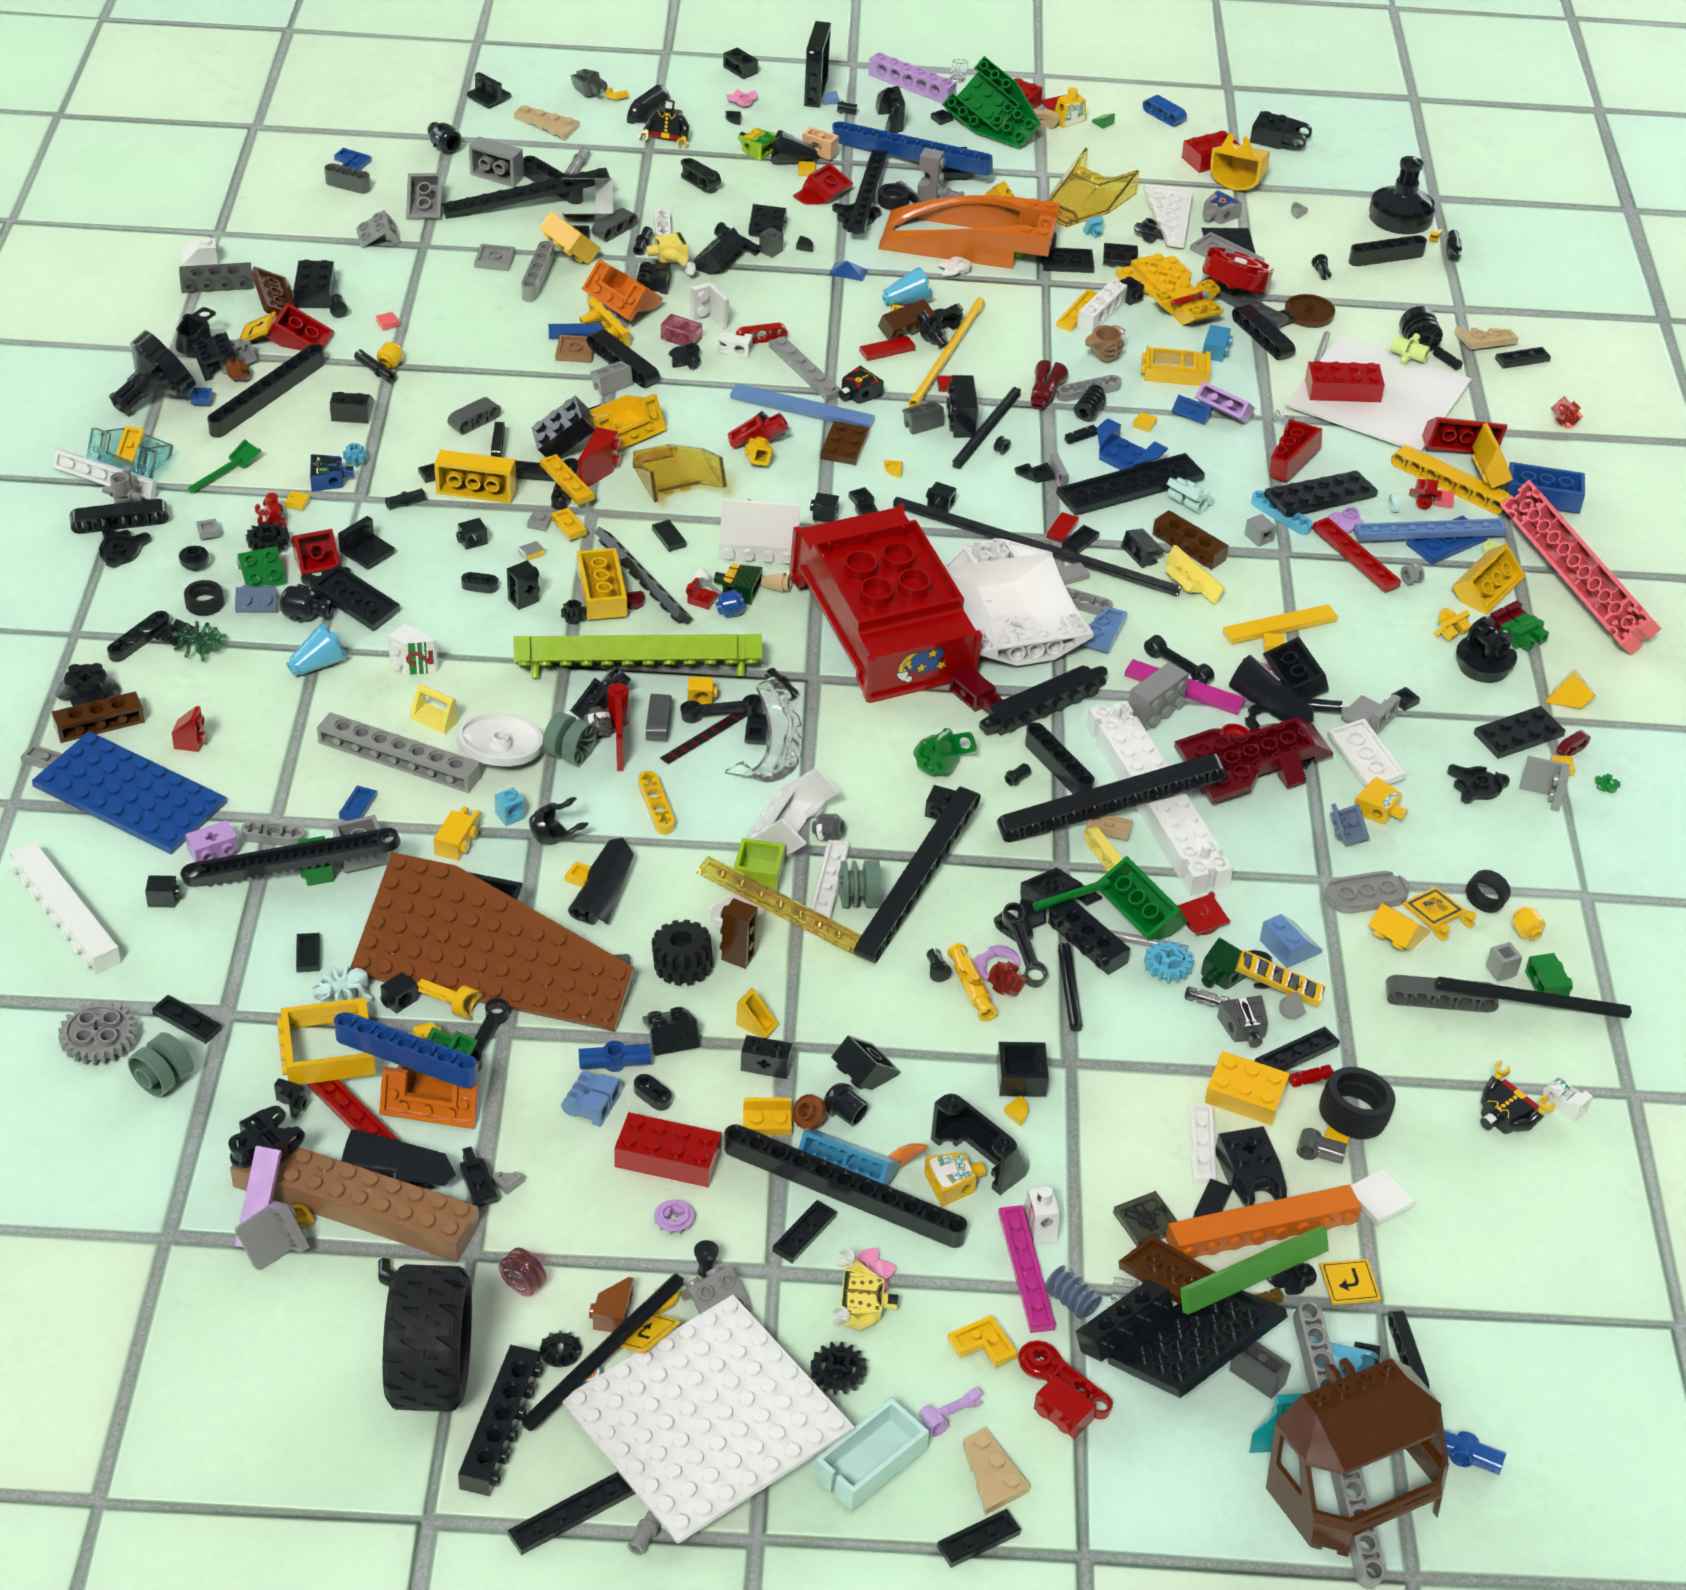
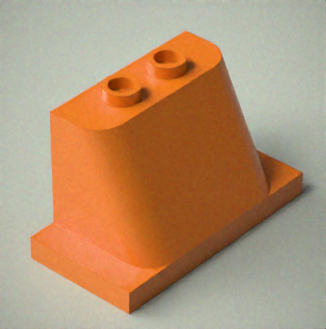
[581,259,663,322]
[379,1061,479,1129]

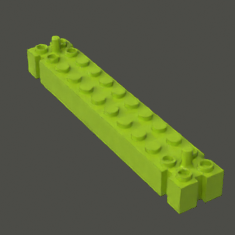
[513,634,762,678]

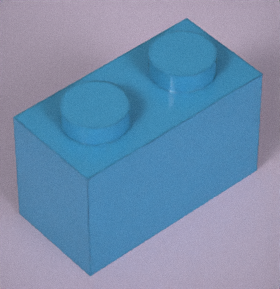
[1202,324,1233,362]

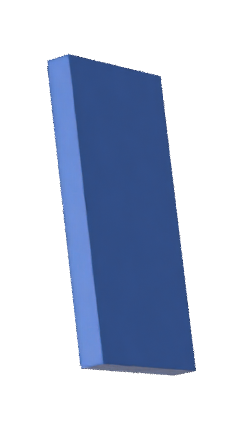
[1406,515,1488,565]

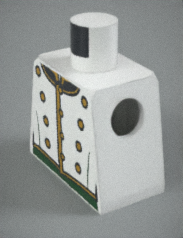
[1023,1186,1060,1246]

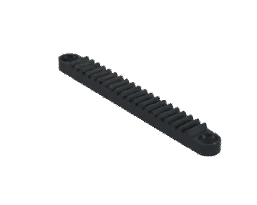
[180,828,401,887]

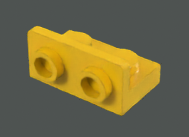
[743,1097,792,1135]

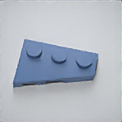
[1081,607,1127,653]

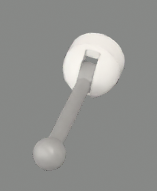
[693,568,722,595]

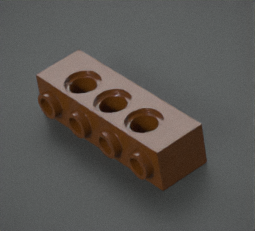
[1152,510,1229,570]
[52,691,145,743]

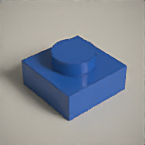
[190,388,213,406]

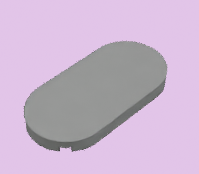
[1324,871,1410,914]

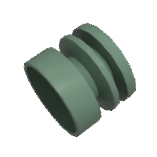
[838,860,881,907]

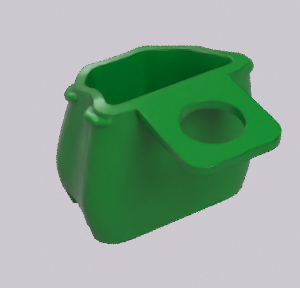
[913,728,977,776]

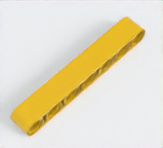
[1391,445,1511,514]

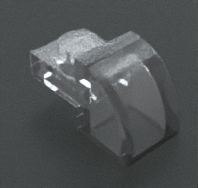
[949,58,969,83]

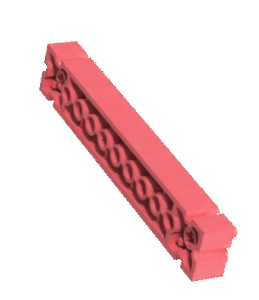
[1500,480,1662,655]

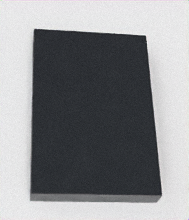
[1041,248,1094,273]

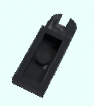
[570,667,631,720]

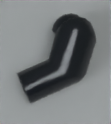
[378,1258,396,1287]

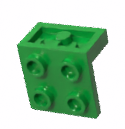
[237,546,286,587]

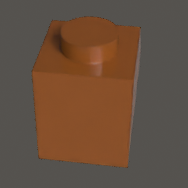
[589,1277,634,1332]

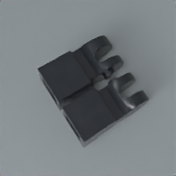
[636,261,671,295]

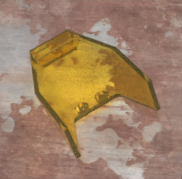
[1047,148,1139,227]
[632,444,727,502]

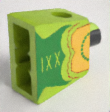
[738,128,778,161]

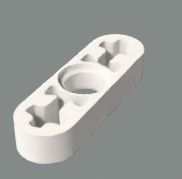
[655,209,671,237]

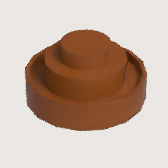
[225,358,251,381]
[792,1094,827,1130]

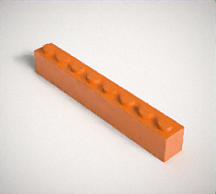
[1165,1184,1362,1259]

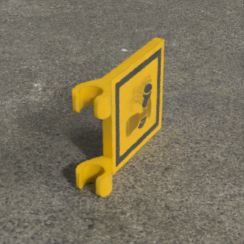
[1403,887,1476,941]

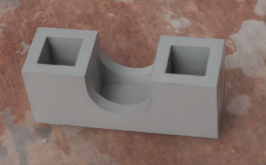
[917,148,946,201]

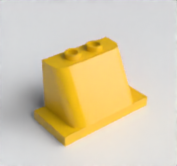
[590,394,667,450]

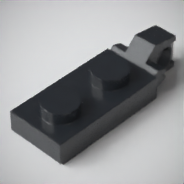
[460,1146,498,1207]

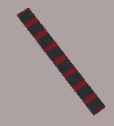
[660,712,747,764]

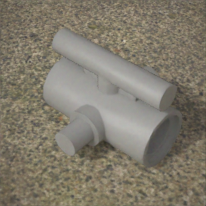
[102,466,142,504]

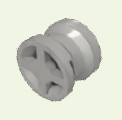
[1401,563,1425,585]

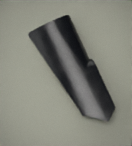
[1229,655,1314,723]
[568,838,634,925]

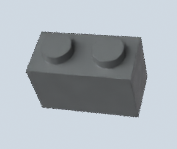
[1229,1341,1291,1399]

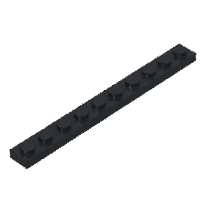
[847,150,888,234]
[442,167,610,219]

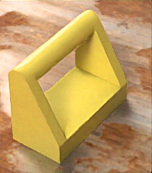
[411,684,457,734]

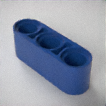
[1143,95,1187,126]

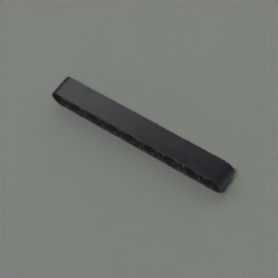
[207,344,325,438]

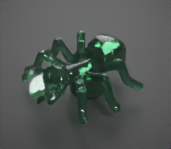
[172,620,227,662]

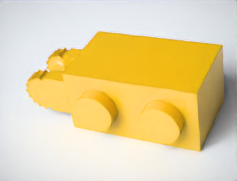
[433,806,482,861]

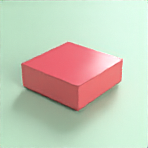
[376,312,400,330]
[1434,489,1454,508]

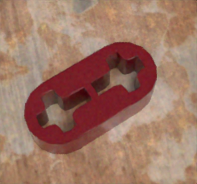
[1556,730,1591,756]

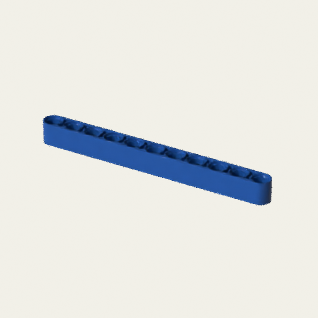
[832,121,993,176]

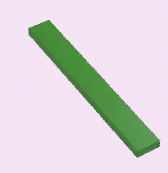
[1180,1226,1329,1314]

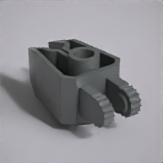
[570,69,608,96]

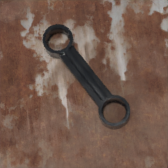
[1144,635,1215,684]
[680,694,764,723]
[1001,902,1048,988]
[471,998,509,1072]

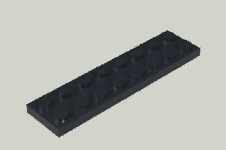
[1056,453,1205,515]

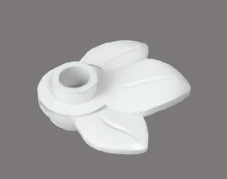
[938,256,971,277]

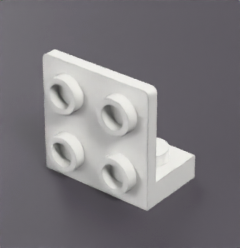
[690,281,729,329]

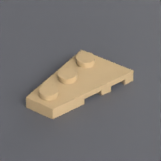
[963,1428,1030,1515]

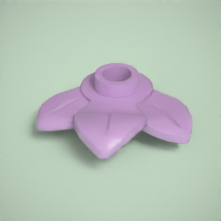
[1328,507,1364,534]

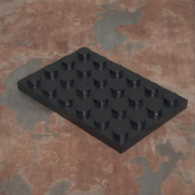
[1107,1290,1288,1398]

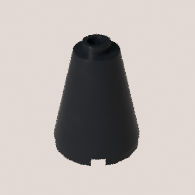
[771,130,817,163]

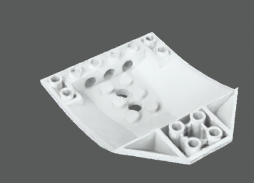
[944,538,1094,666]

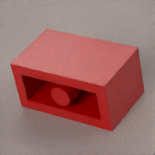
[1034,1375,1097,1439]

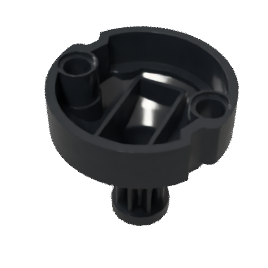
[1369,156,1435,234]
[108,330,196,415]

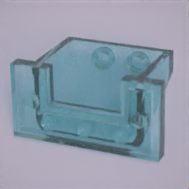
[86,427,174,479]

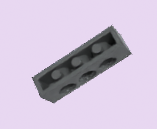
[179,262,253,293]

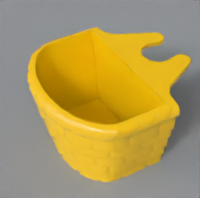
[1210,133,1270,191]

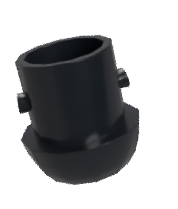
[824,1083,869,1127]

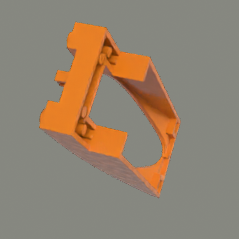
[879,195,1060,269]

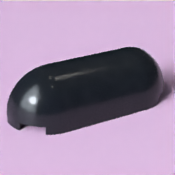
[627,84,671,124]

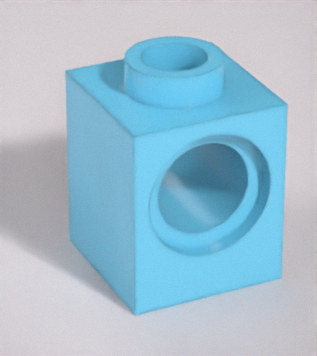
[494,787,525,826]

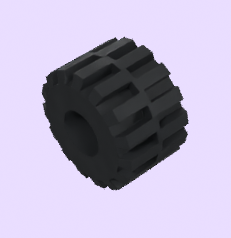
[651,919,713,986]

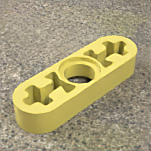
[1084,826,1122,871]

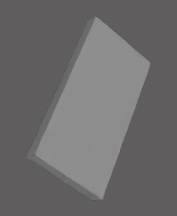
[1190,232,1265,262]

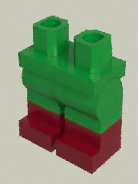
[1490,600,1549,650]

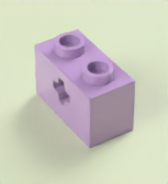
[185,820,239,862]

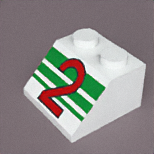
[388,623,438,675]

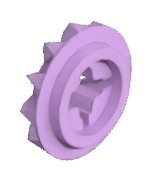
[654,1200,694,1234]

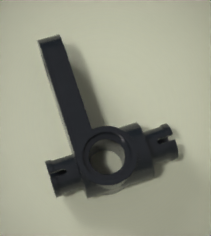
[917,303,963,349]

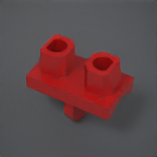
[1409,479,1442,509]

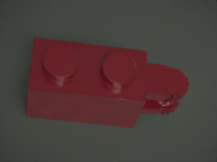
[949,665,1003,714]

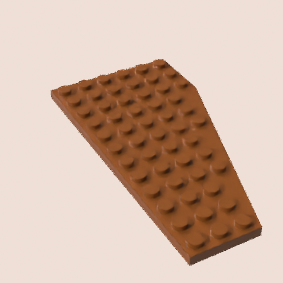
[350,852,634,1032]

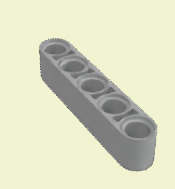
[521,241,554,302]

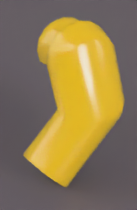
[604,87,629,100]

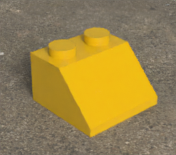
[1368,903,1430,951]

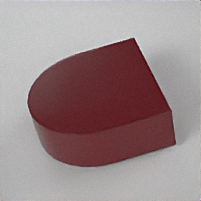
[626,591,644,610]

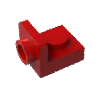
[686,577,718,610]

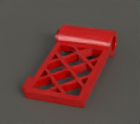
[608,683,629,771]

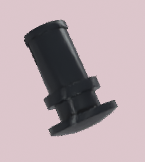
[1311,254,1332,280]
[330,294,348,318]
[926,948,952,982]
[694,1240,719,1278]

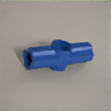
[578,1041,651,1072]
[1444,1429,1506,1475]

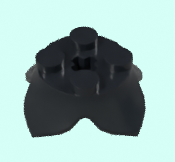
[55,663,121,706]

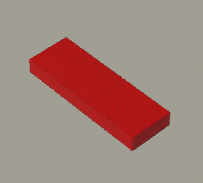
[859,336,915,361]

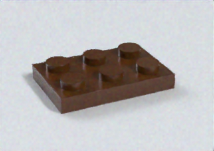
[820,421,870,466]

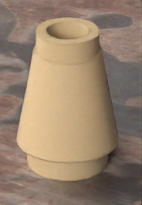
[761,573,792,593]

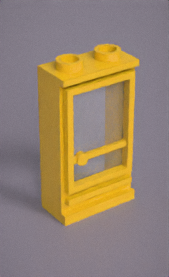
[1141,346,1211,386]

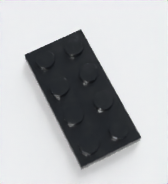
[311,564,400,631]
[1473,706,1566,759]

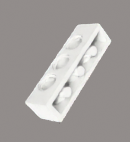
[1077,280,1127,334]

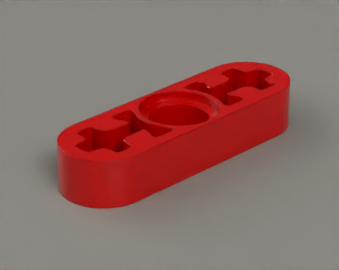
[736,322,788,344]

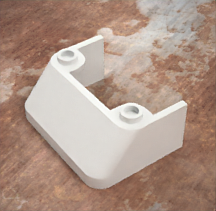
[746,767,840,858]

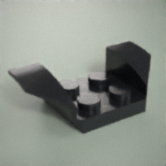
[875,86,905,133]
[1017,867,1102,929]

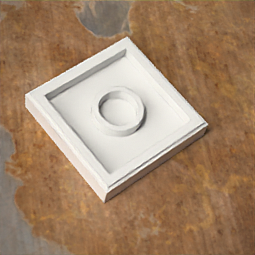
[1350,1168,1415,1226]

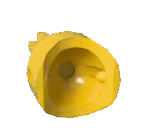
[417,978,483,1021]

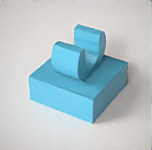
[1083,216,1104,238]

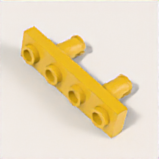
[579,296,631,346]

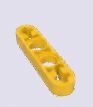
[638,771,675,835]

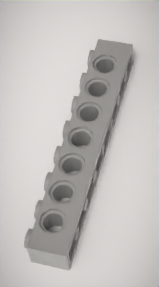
[317,712,481,793]

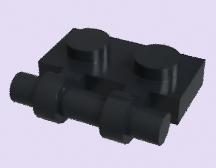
[1103,243,1138,267]

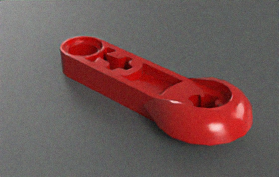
[1018,1340,1113,1420]

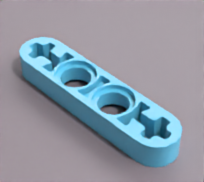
[1251,490,1313,535]

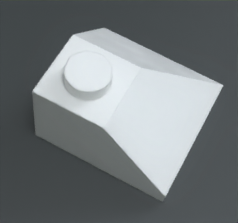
[181,237,218,266]

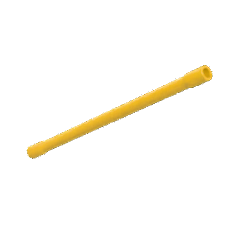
[908,298,985,407]

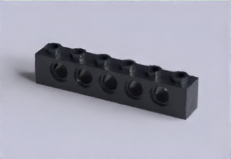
[458,1344,544,1497]

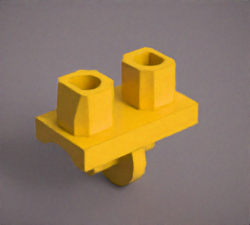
[1434,608,1471,642]

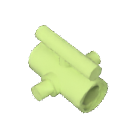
[1390,333,1430,365]

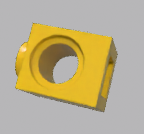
[688,676,717,705]

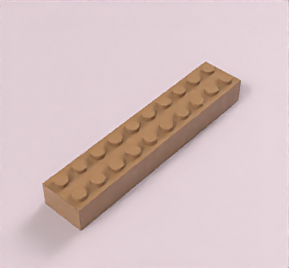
[230,1147,479,1262]

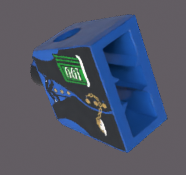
[310,454,354,492]

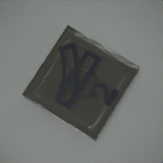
[1113,1191,1177,1246]

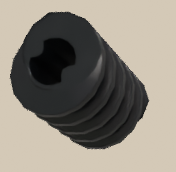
[1073,385,1106,422]

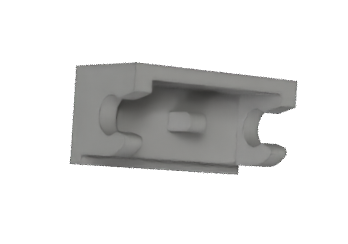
[590,361,633,396]

